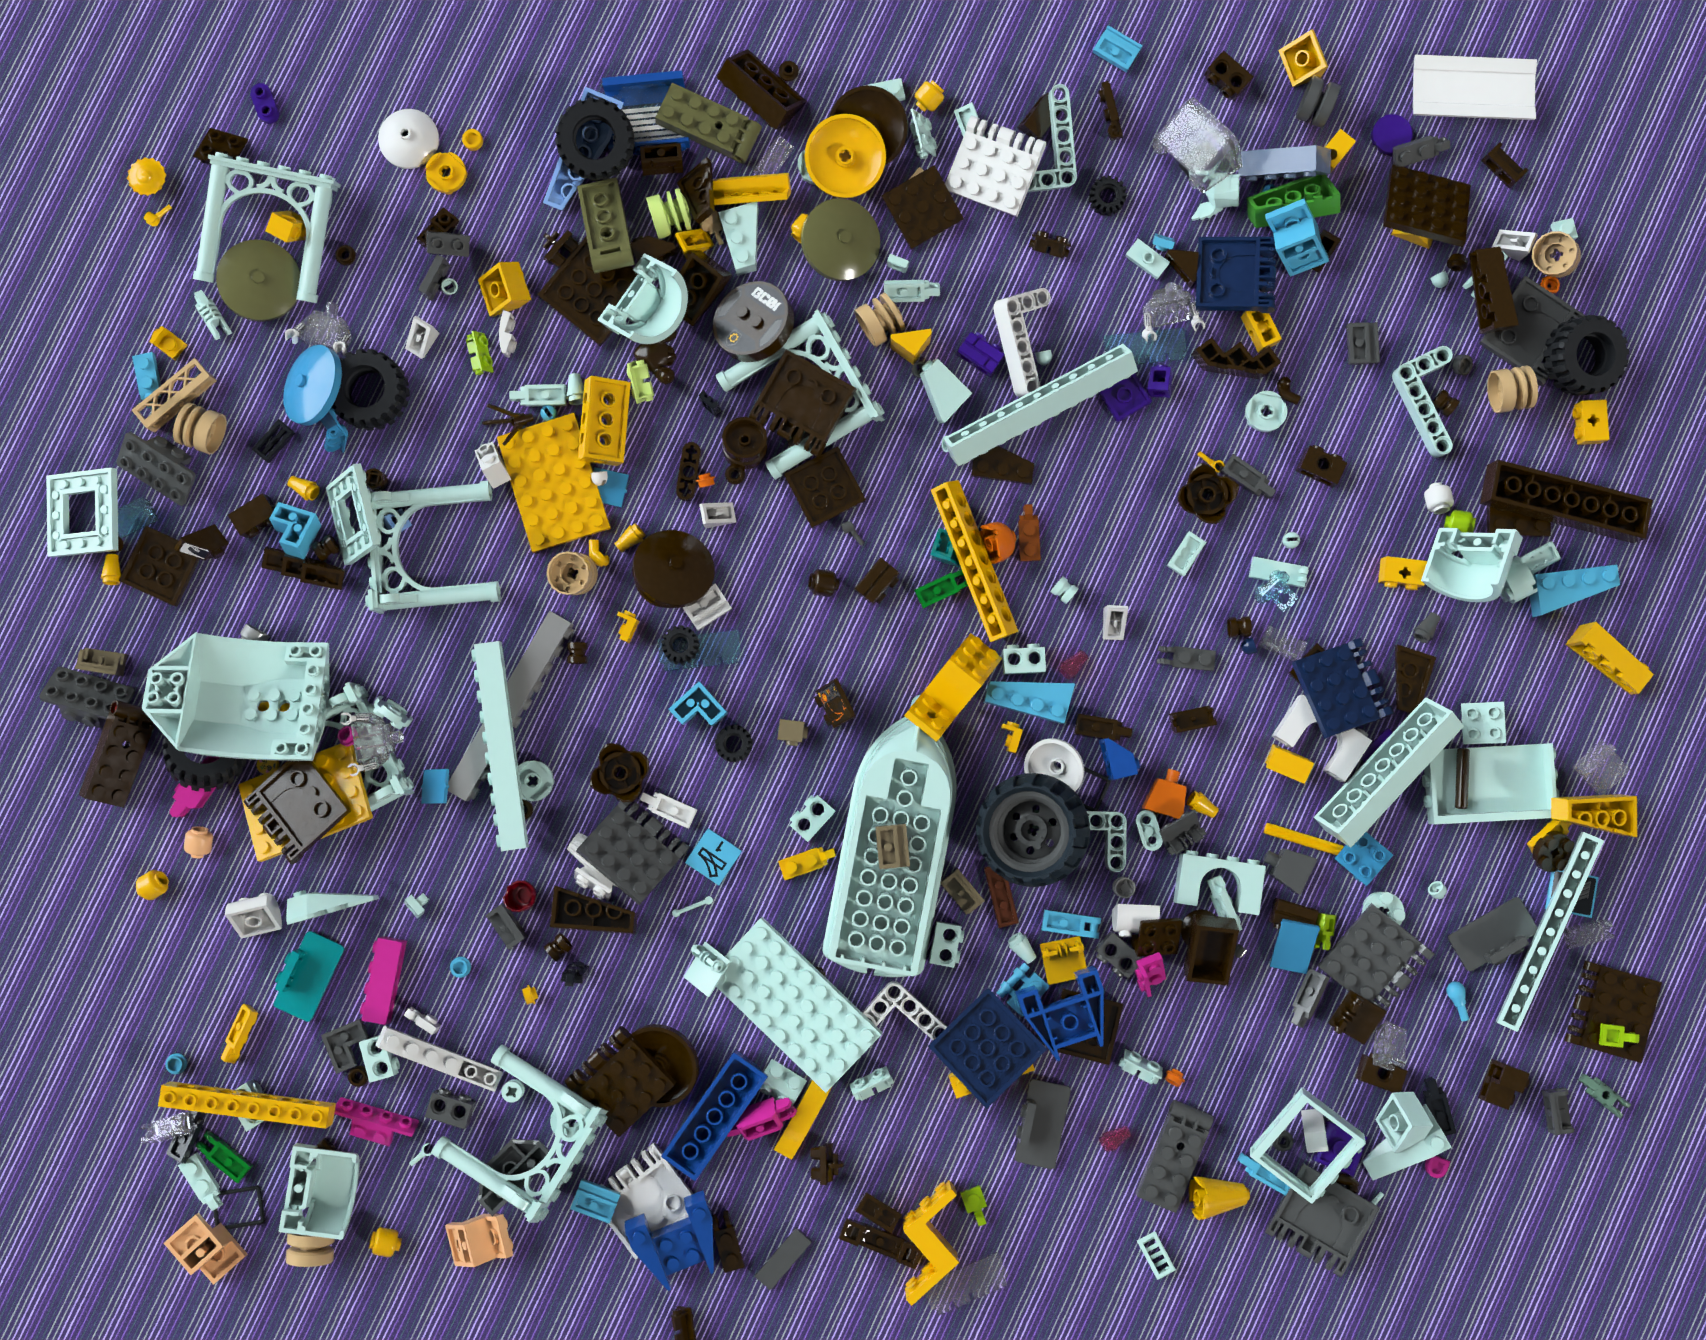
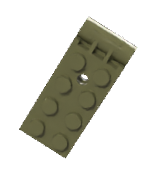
[655,83,762,164]
[577,177,635,274]

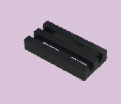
[699,390,722,417]
[252,419,296,463]

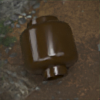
[808,569,840,597]

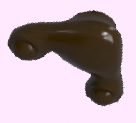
[633,330,677,385]

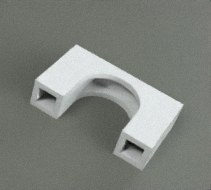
[1272,695,1372,782]

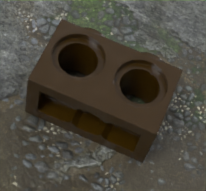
[1204,50,1254,101]

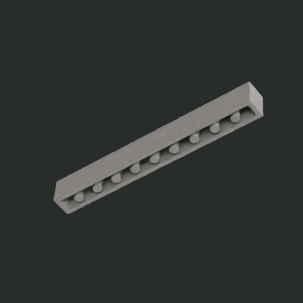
[448,611,574,801]

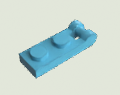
[1041,909,1101,939]

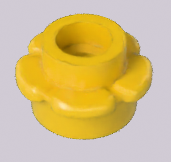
[522,985,538,1005]

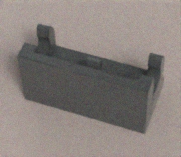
[485,903,528,950]
[1542,1087,1574,1136]

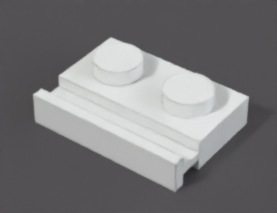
[683,583,732,631]

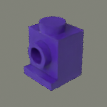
[1148,365,1173,398]

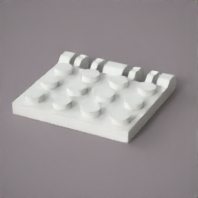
[945,116,1046,217]
[600,1142,693,1259]

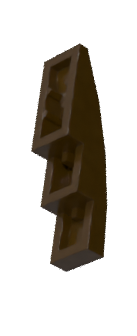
[261,547,345,590]

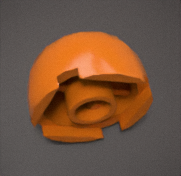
[979,522,1016,564]

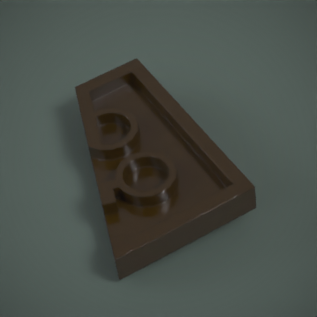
[677,157,715,225]

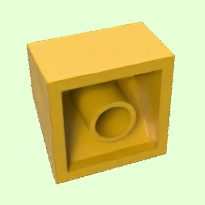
[478,262,531,317]

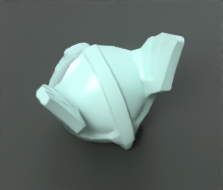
[1191,169,1240,221]

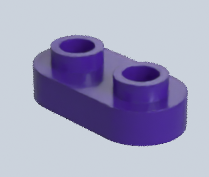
[250,83,279,124]

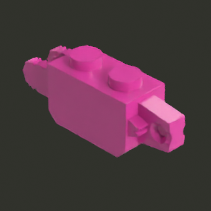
[169,756,221,818]
[727,1097,797,1141]

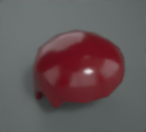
[503,880,536,912]

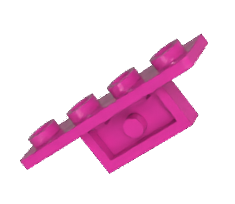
[334,1097,419,1146]

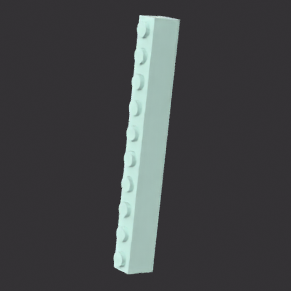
[943,344,1138,466]
[471,641,529,851]
[1496,832,1604,1032]

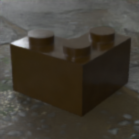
[1478,1059,1530,1110]

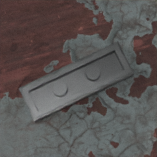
[755,1227,812,1291]

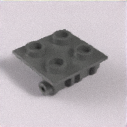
[1159,809,1206,856]

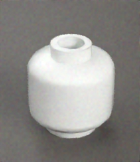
[1424,482,1454,514]

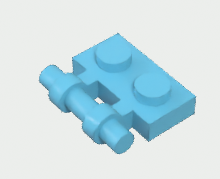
[996,963,1050,1017]

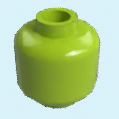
[1444,510,1476,533]

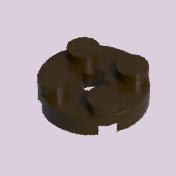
[1532,831,1574,872]

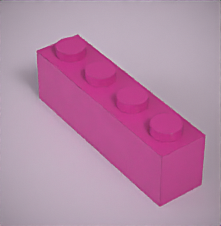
[360,936,407,1025]

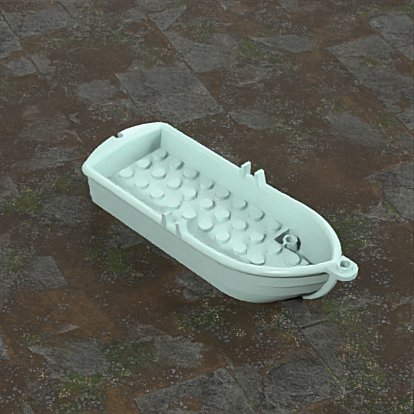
[822,695,957,977]

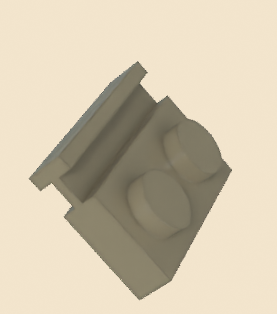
[875,824,910,869]

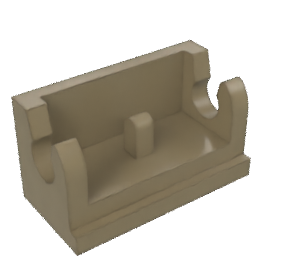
[75,648,127,676]
[940,868,985,915]

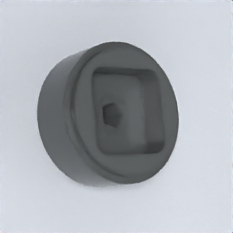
[1452,354,1473,375]

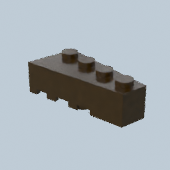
[550,885,638,935]

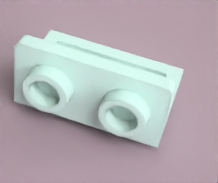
[759,1059,807,1105]

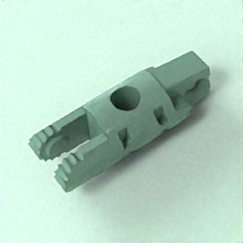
[1578,1074,1631,1119]

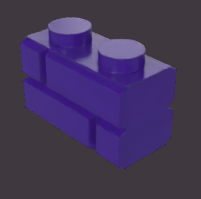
[957,332,1005,377]

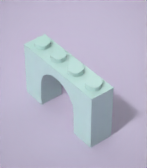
[1173,850,1266,915]

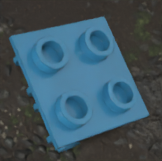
[320,408,348,453]
[1334,832,1393,886]

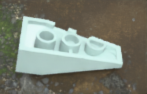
[286,890,379,925]
[1362,1104,1452,1180]

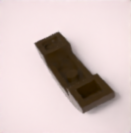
[838,1218,922,1270]

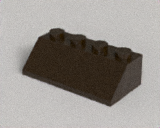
[716,49,807,130]

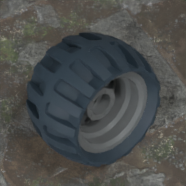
[976,773,1090,887]

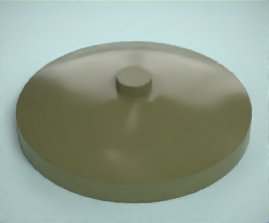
[801,198,880,281]
[216,239,300,322]

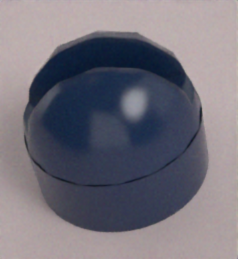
[1241,637,1258,654]

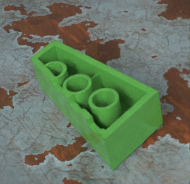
[1247,175,1340,228]

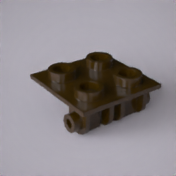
[193,128,248,171]
[1328,990,1387,1044]

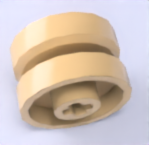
[286,1233,335,1267]

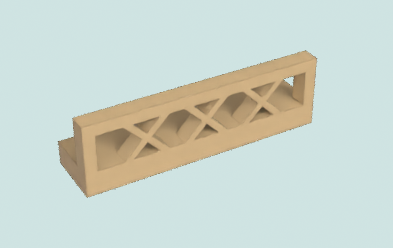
[132,358,217,433]

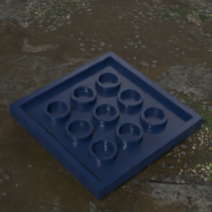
[928,988,1047,1109]

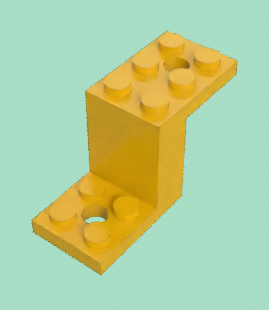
[904,633,1003,742]
[903,1180,959,1306]

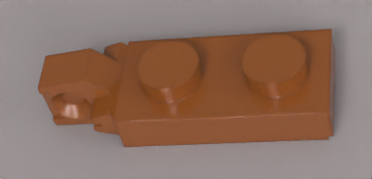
[1018,504,1041,562]

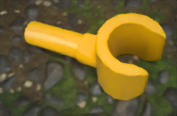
[144,204,172,227]
[1197,451,1225,473]

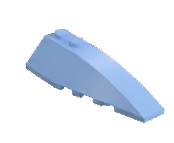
[543,87,624,211]

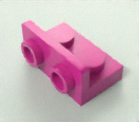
[1135,952,1166,997]

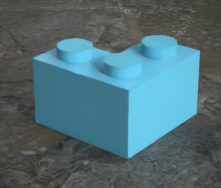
[269,502,322,559]
[669,682,728,726]

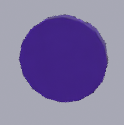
[1371,114,1413,156]

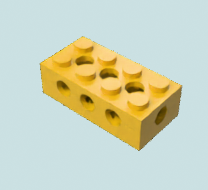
[578,376,631,466]

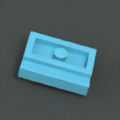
[1092,25,1143,73]
[570,1178,621,1224]

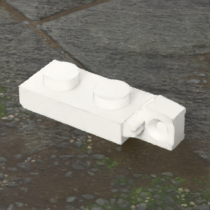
[640,792,697,829]

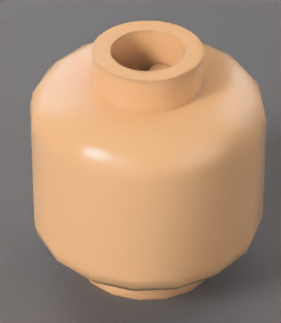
[184,826,213,858]

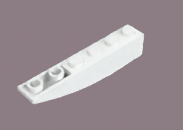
[376,1025,503,1092]

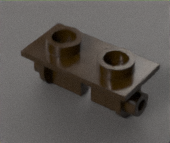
[1029,230,1071,259]
[671,1306,696,1340]

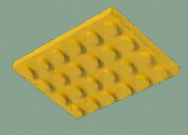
[497,413,611,553]
[238,743,373,862]

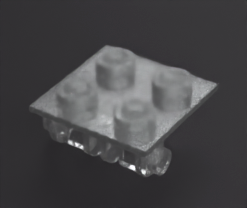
[1572,739,1631,795]

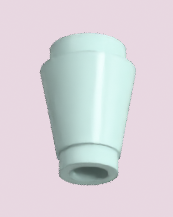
[566,373,584,405]
[1008,932,1036,964]

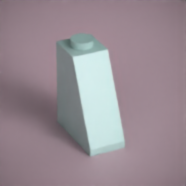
[920,359,972,423]

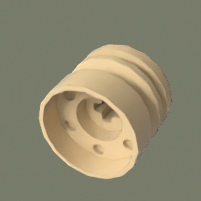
[1532,231,1581,278]
[854,292,906,347]
[1487,365,1538,413]
[173,403,227,455]
[547,551,598,595]

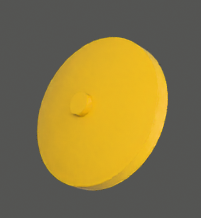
[805,114,886,198]

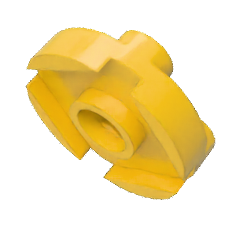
[426,152,468,195]

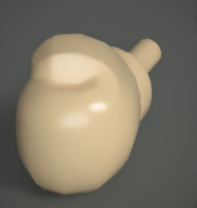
[700,210,724,246]

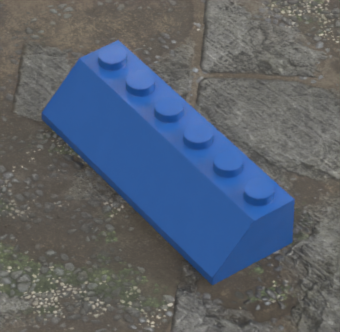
[661,1049,768,1181]

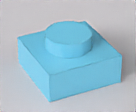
[1153,233,1175,251]

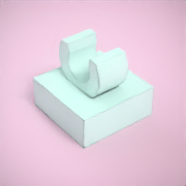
[404,893,429,919]

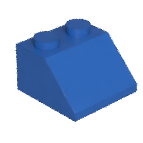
[1099,738,1140,780]

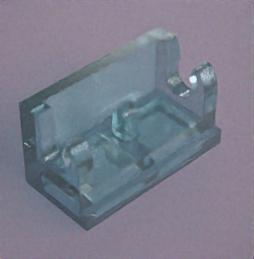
[118,497,159,538]

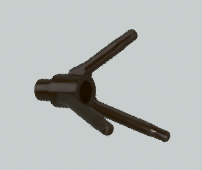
[482,404,533,446]

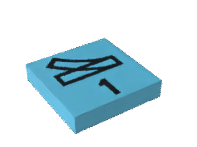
[685,828,742,885]

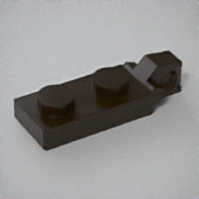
[1098,81,1123,141]
[1074,714,1133,741]

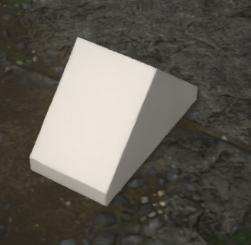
[1492,230,1538,261]
[405,316,439,359]
[699,502,736,528]
[1103,605,1128,640]
[1301,1109,1328,1153]

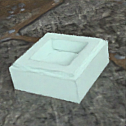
[887,254,909,273]

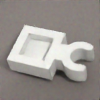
[404,1007,441,1035]

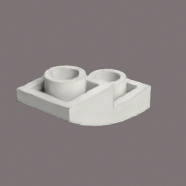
[499,310,517,358]

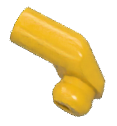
[589,540,610,567]

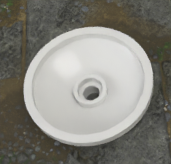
[378,109,439,169]
[1024,738,1084,792]

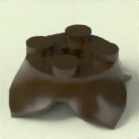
[1178,463,1239,524]
[590,743,649,802]

